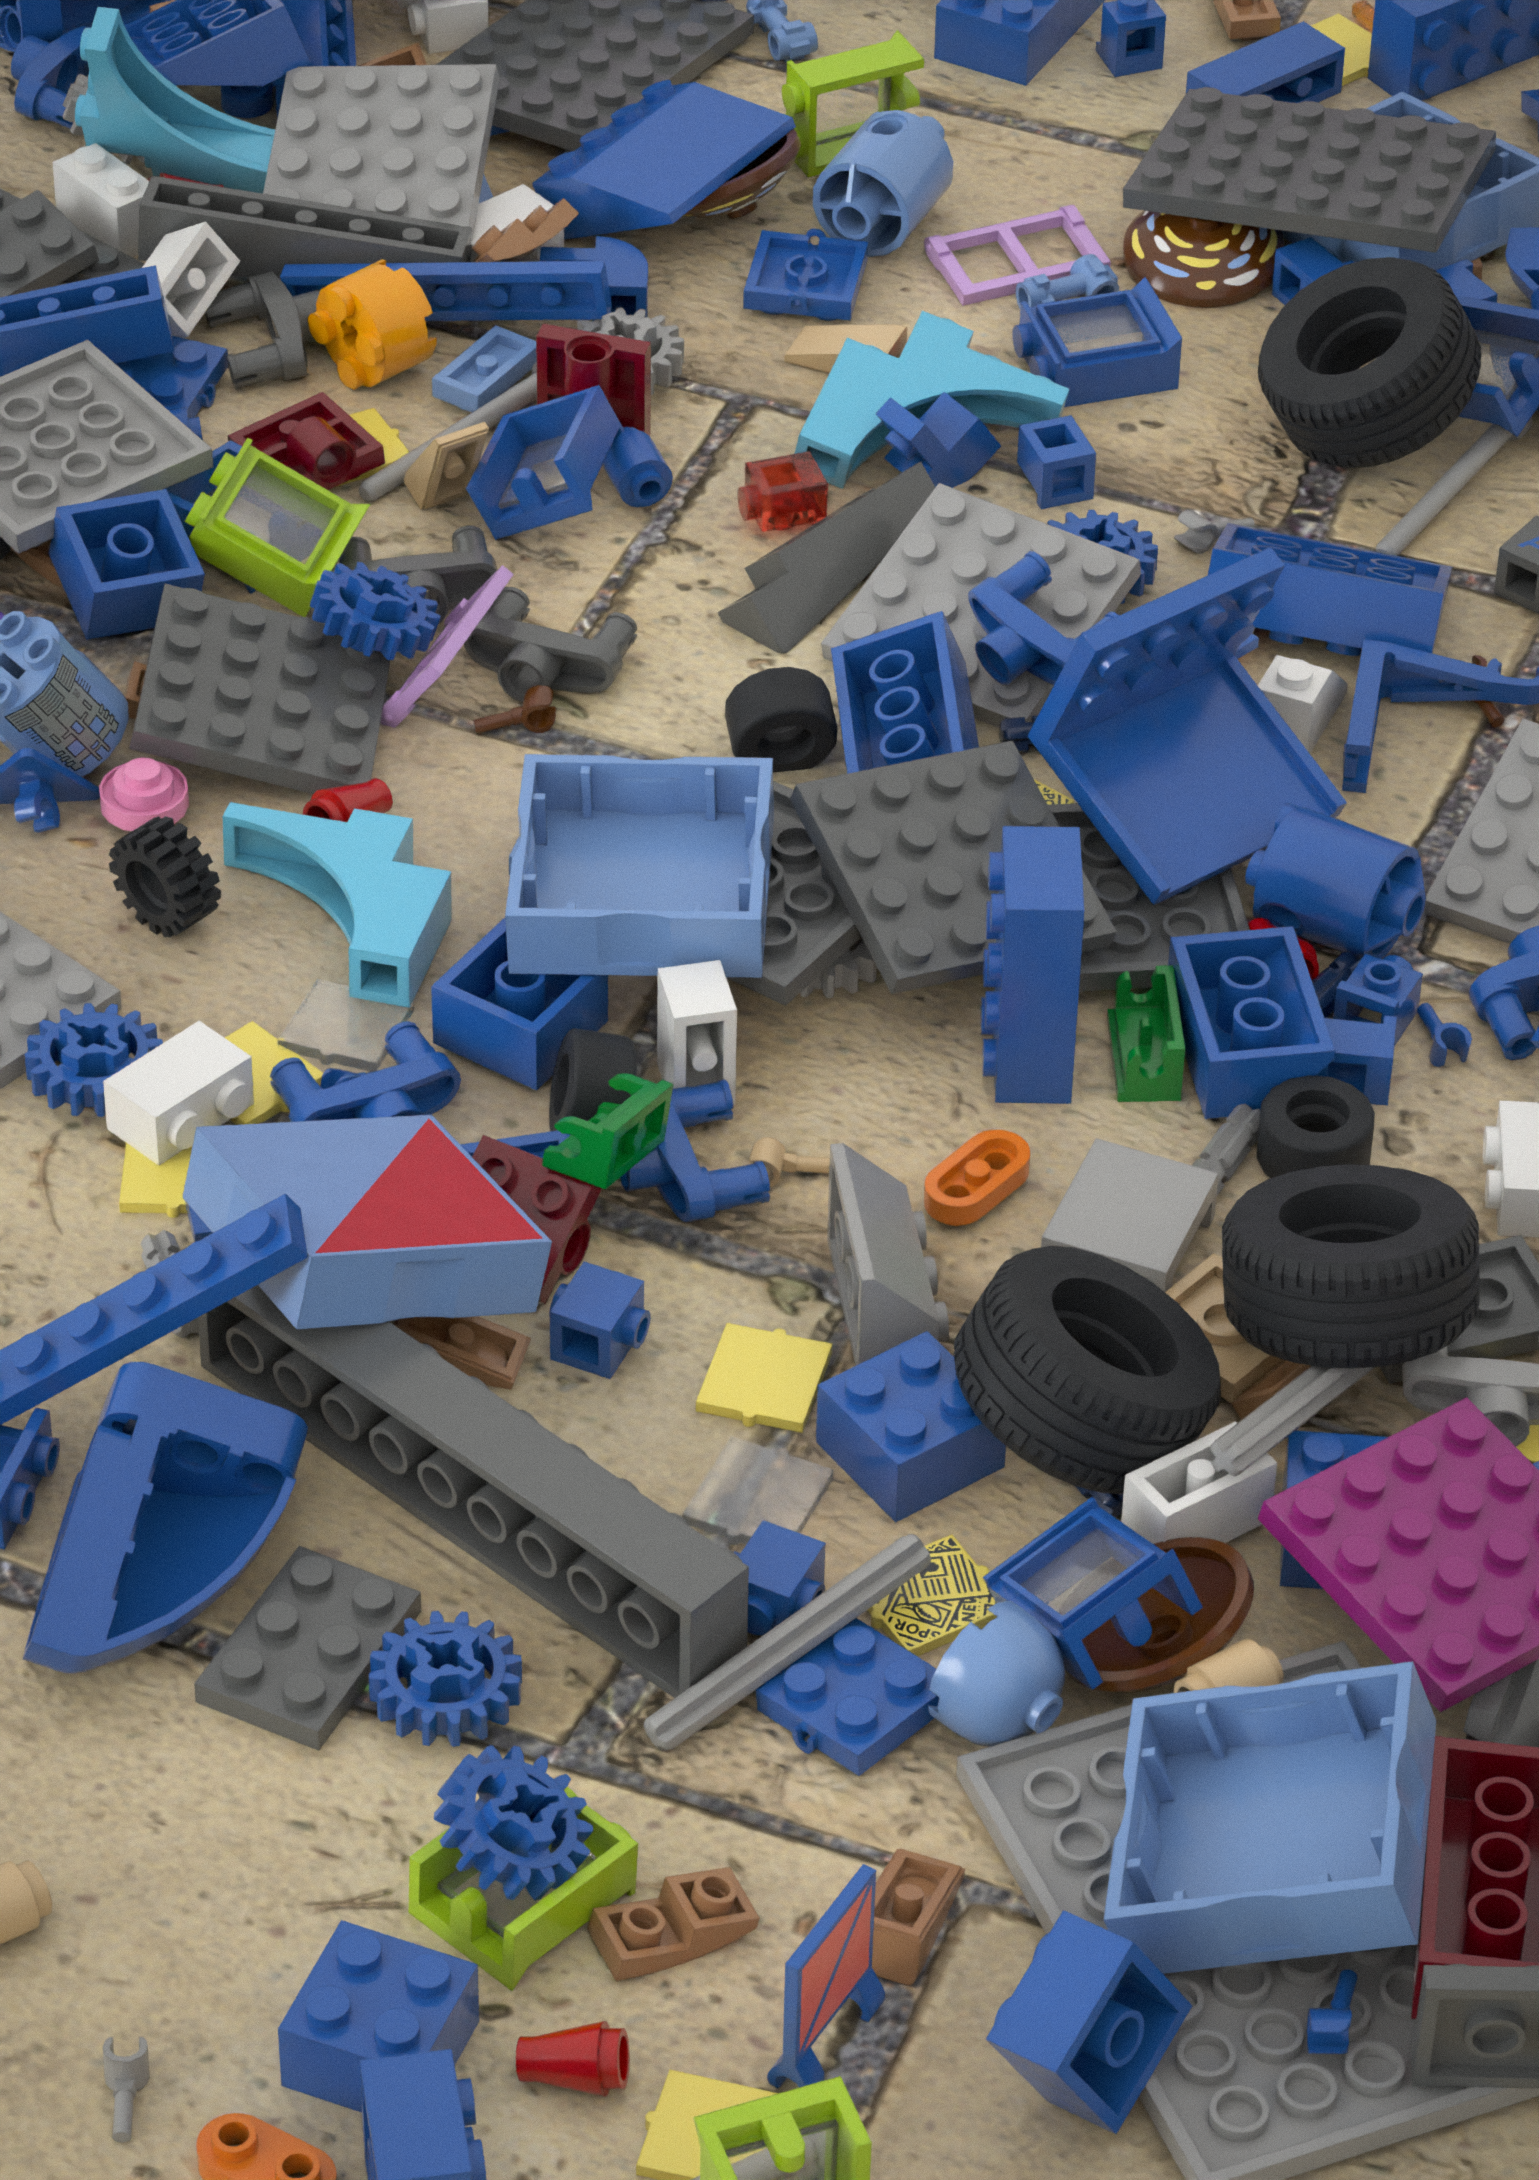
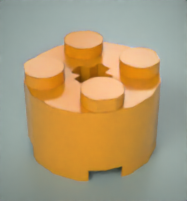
[308,259,437,390]

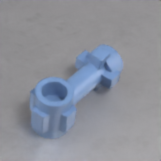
[746,0,818,63]
[1015,254,1119,308]

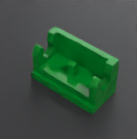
[1107,965,1185,1102]
[542,1073,673,1190]

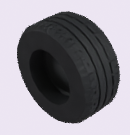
[1257,257,1482,468]
[1222,1164,1480,1369]
[954,1246,1221,1494]

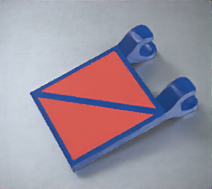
[767,1864,885,2089]

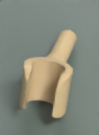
[748,1137,830,1188]

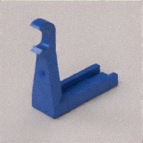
[1342,639,1539,793]

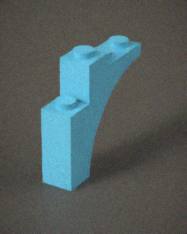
[75,7,275,193]
[791,310,1070,489]
[222,802,452,1008]

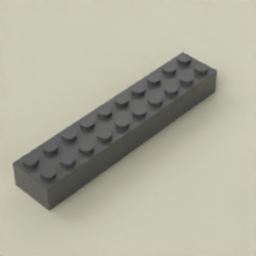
[198,1285,749,1698]

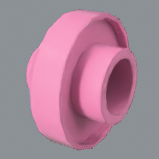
[99,757,189,831]

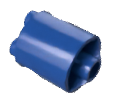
[1245,803,1426,959]

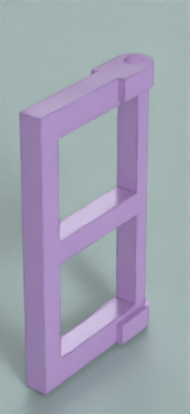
[924,205,1111,306]
[380,565,514,728]

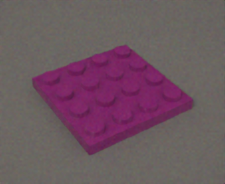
[1257,1397,1539,1713]

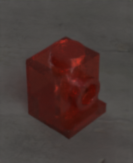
[737,451,828,532]

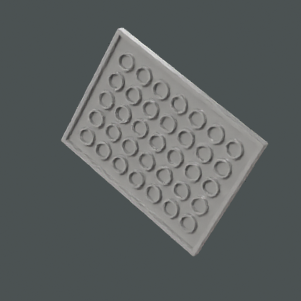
[956,1641,1539,2180]

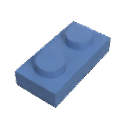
[432,325,537,412]

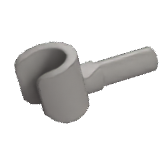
[1174,509,1255,554]
[103,2037,150,2143]

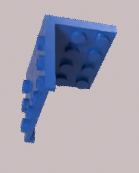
[1028,547,1347,905]

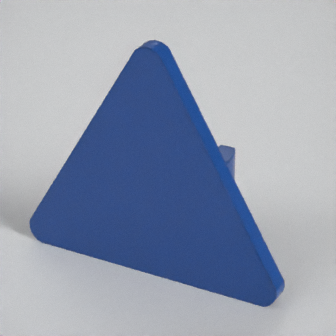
[0,748,100,833]

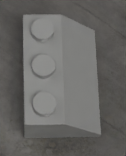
[827,1143,949,1366]

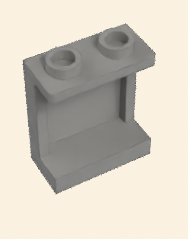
[1041,1138,1219,1292]

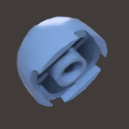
[928,1601,1065,1747]

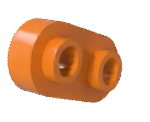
[924,1130,1030,1226]
[196,2113,337,2180]

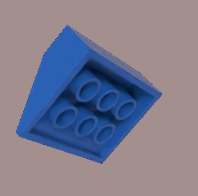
[124,0,311,86]
[532,80,796,240]
[1208,523,1452,656]

